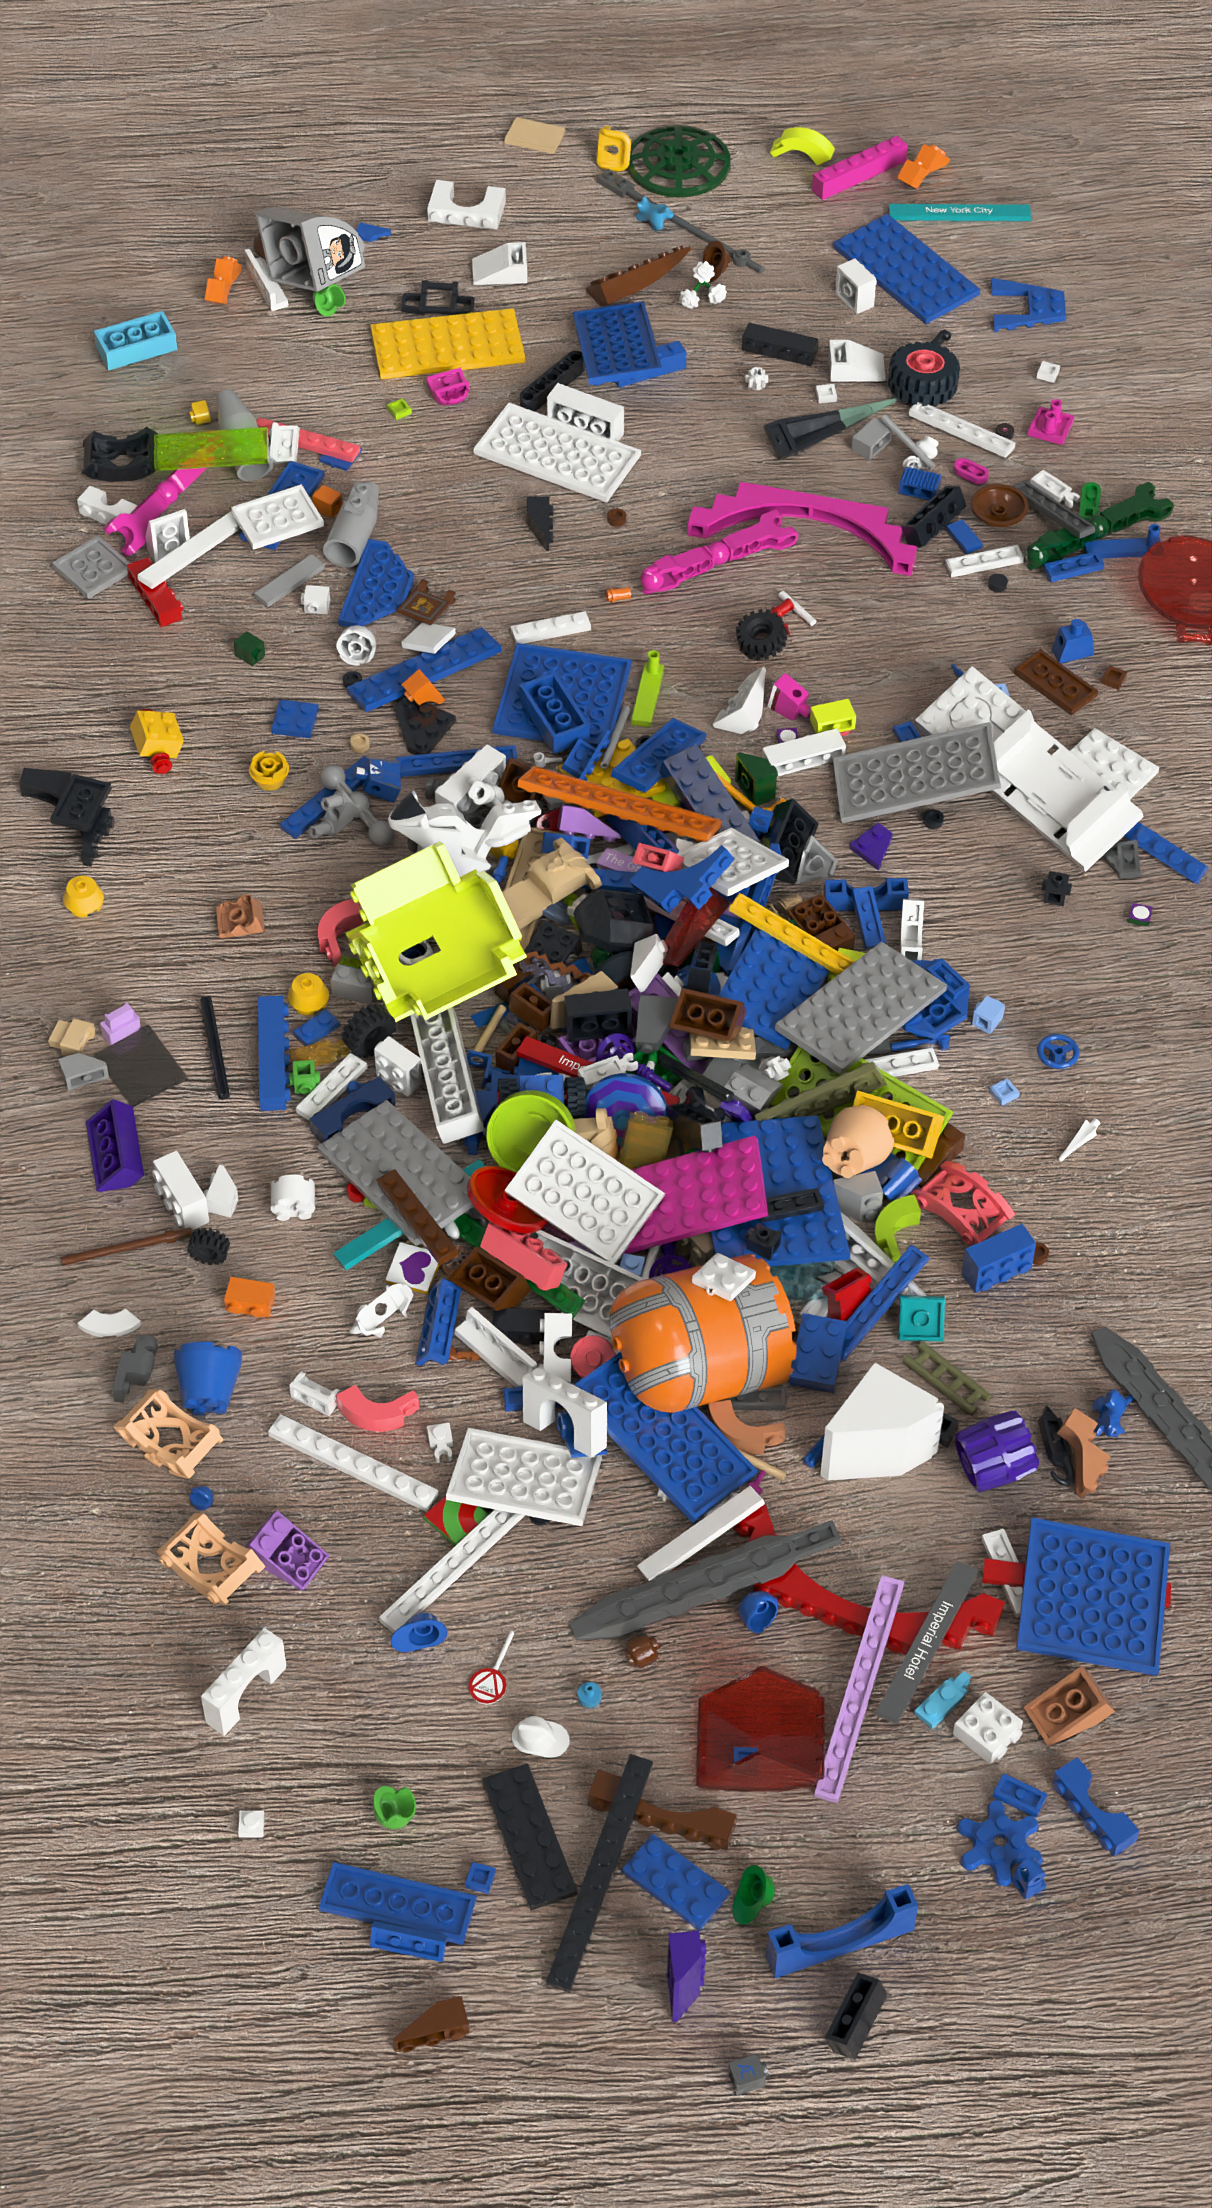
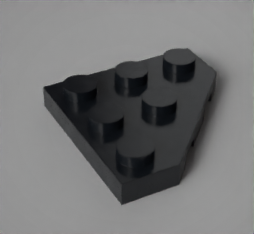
[395,695,456,755]

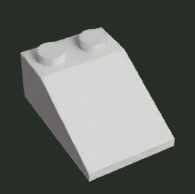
[145,509,190,563]

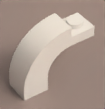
[900,899,924,961]

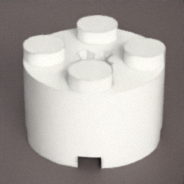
[271,1175,315,1221]

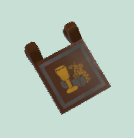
[397,579,456,625]

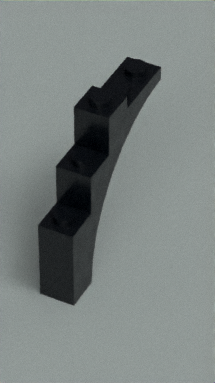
[19,768,115,866]

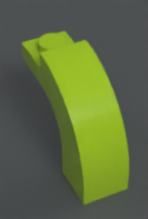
[874,1194,921,1263]

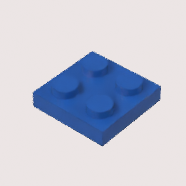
[271,699,319,739]

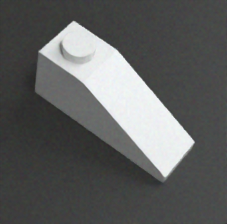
[630,934,668,993]

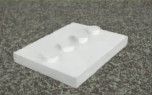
[231,484,324,550]

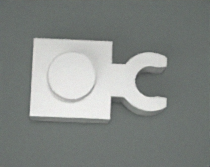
[427,1423,453,1463]

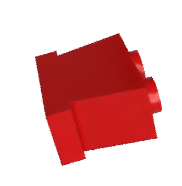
[822,1267,872,1321]

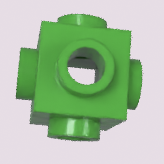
[289,1060,320,1094]

